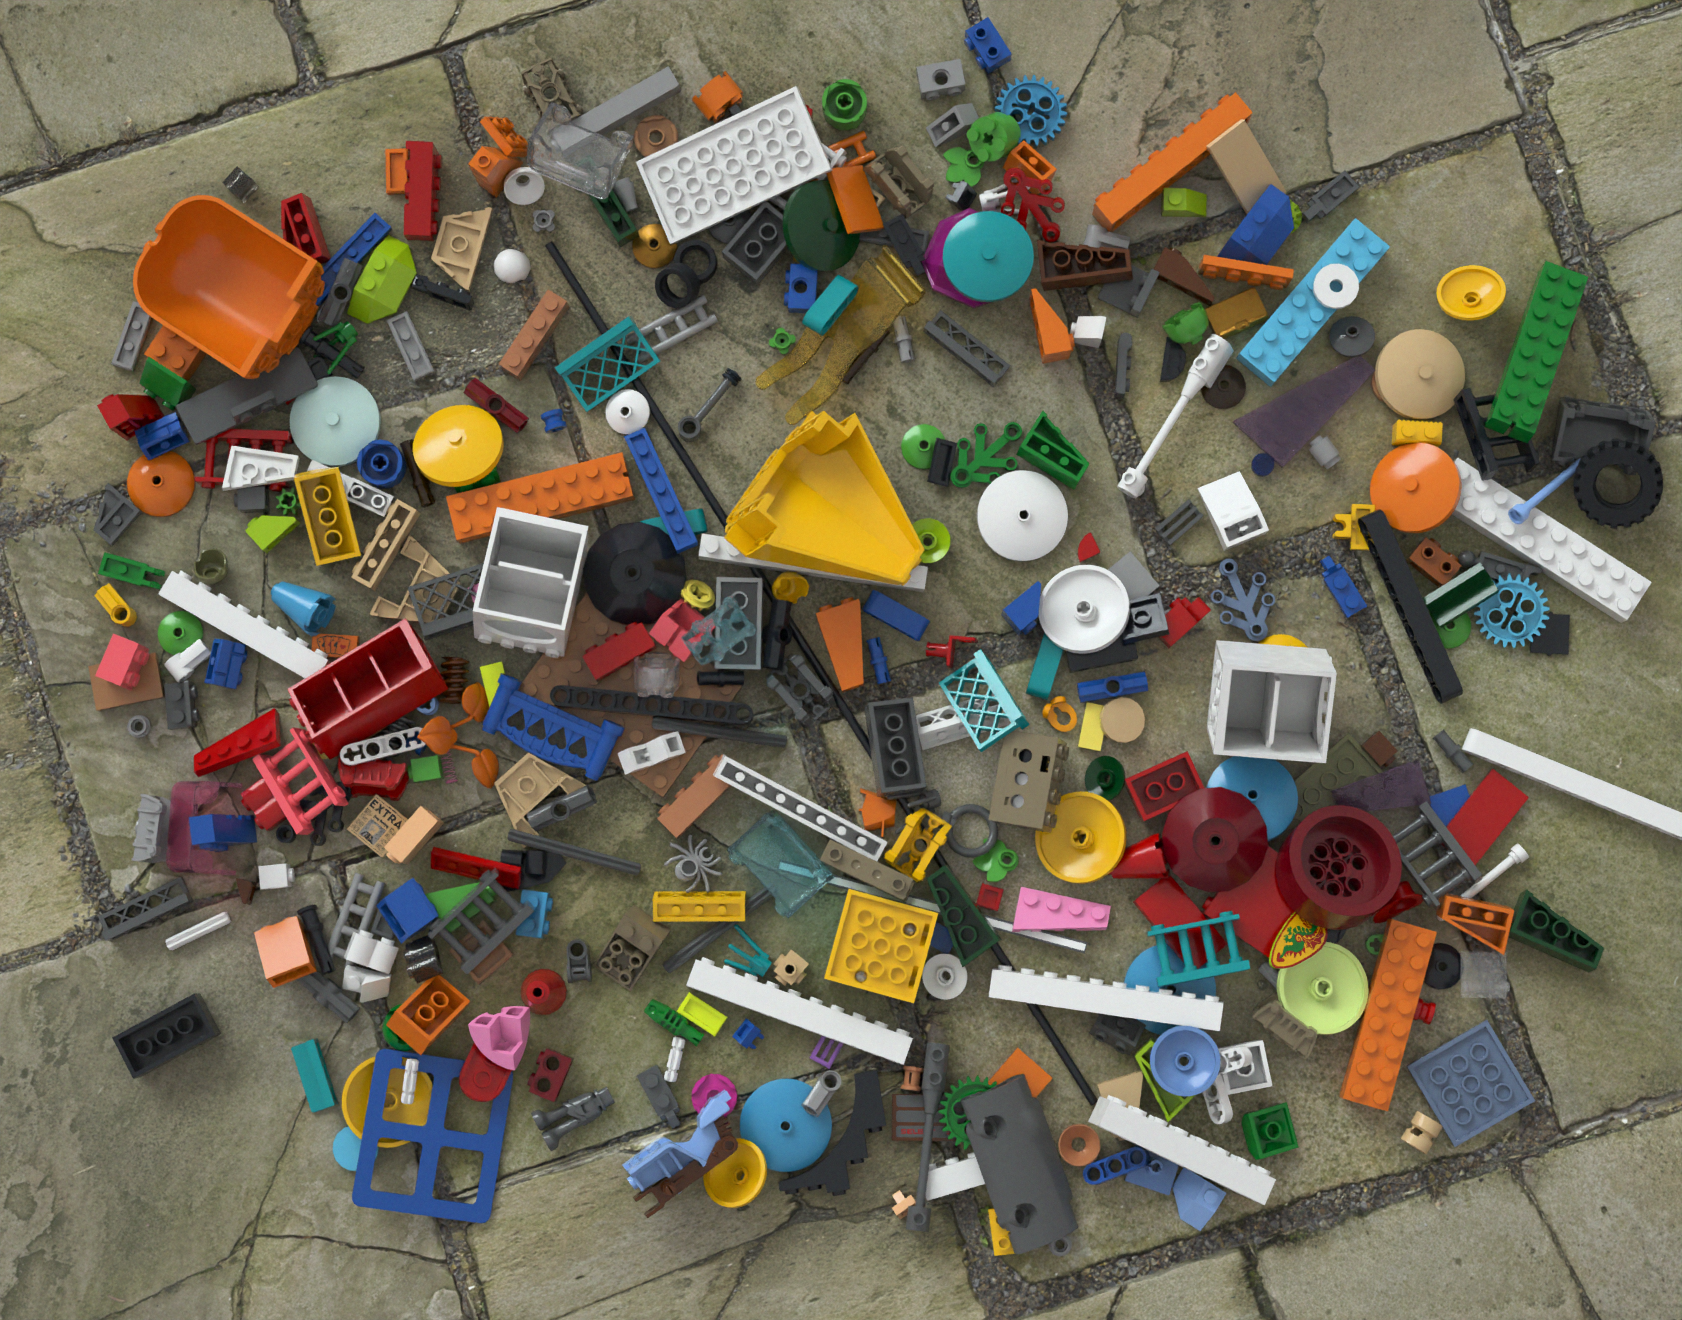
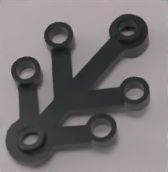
[276,782,352,846]

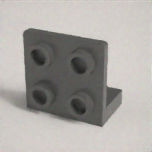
[1098,265,1160,318]

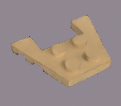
[370,535,461,623]
[494,752,586,848]

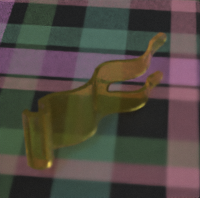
[755,245,926,425]

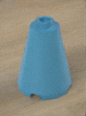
[271,581,336,637]

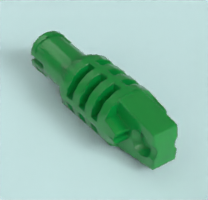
[644,999,705,1047]

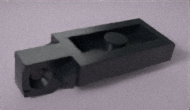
[883,214,925,277]
[412,274,474,311]

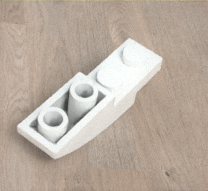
[307,460,394,517]

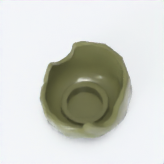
[194,548,228,585]

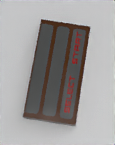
[892,1094,967,1141]

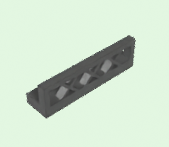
[923,310,1011,387]
[98,877,194,941]

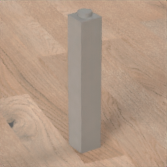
[551,66,681,157]

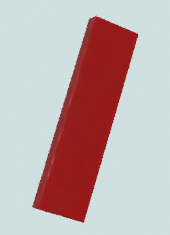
[431,847,521,889]

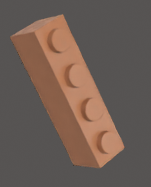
[499,289,569,381]
[657,754,732,839]

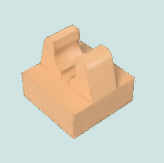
[892,1190,916,1220]

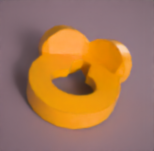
[1042,696,1077,732]

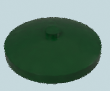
[783,180,860,272]

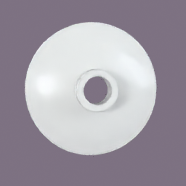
[606,389,650,435]
[922,953,968,1000]

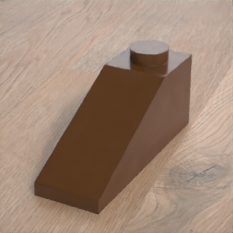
[1154,247,1215,306]

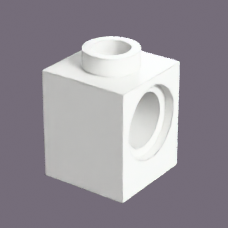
[258,864,295,890]

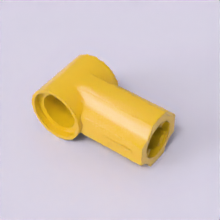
[94,583,137,627]

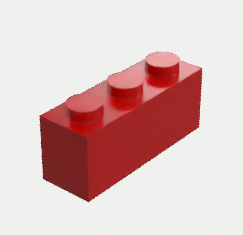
[582,622,657,682]

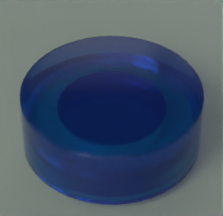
[1251,453,1274,477]

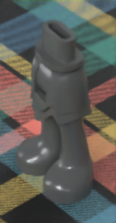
[531,1086,615,1151]

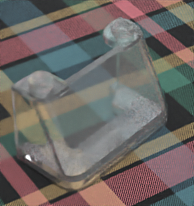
[526,102,634,199]

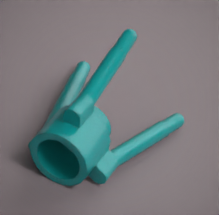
[724,924,772,977]

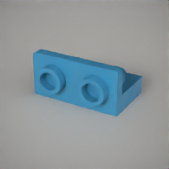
[516,889,553,939]

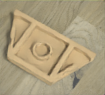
[431,207,493,292]

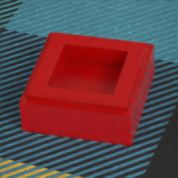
[976,883,1004,912]

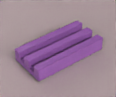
[810,1036,843,1069]

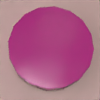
[691,1074,737,1117]

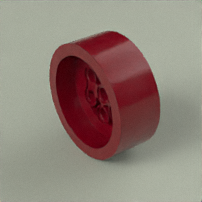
[1276,805,1402,930]

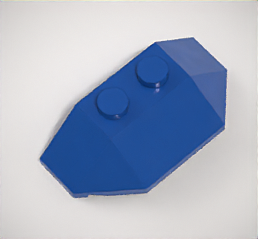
[1217,184,1294,265]

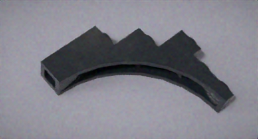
[778,1070,886,1196]

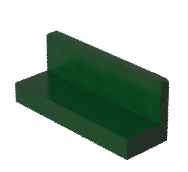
[1423,562,1499,628]

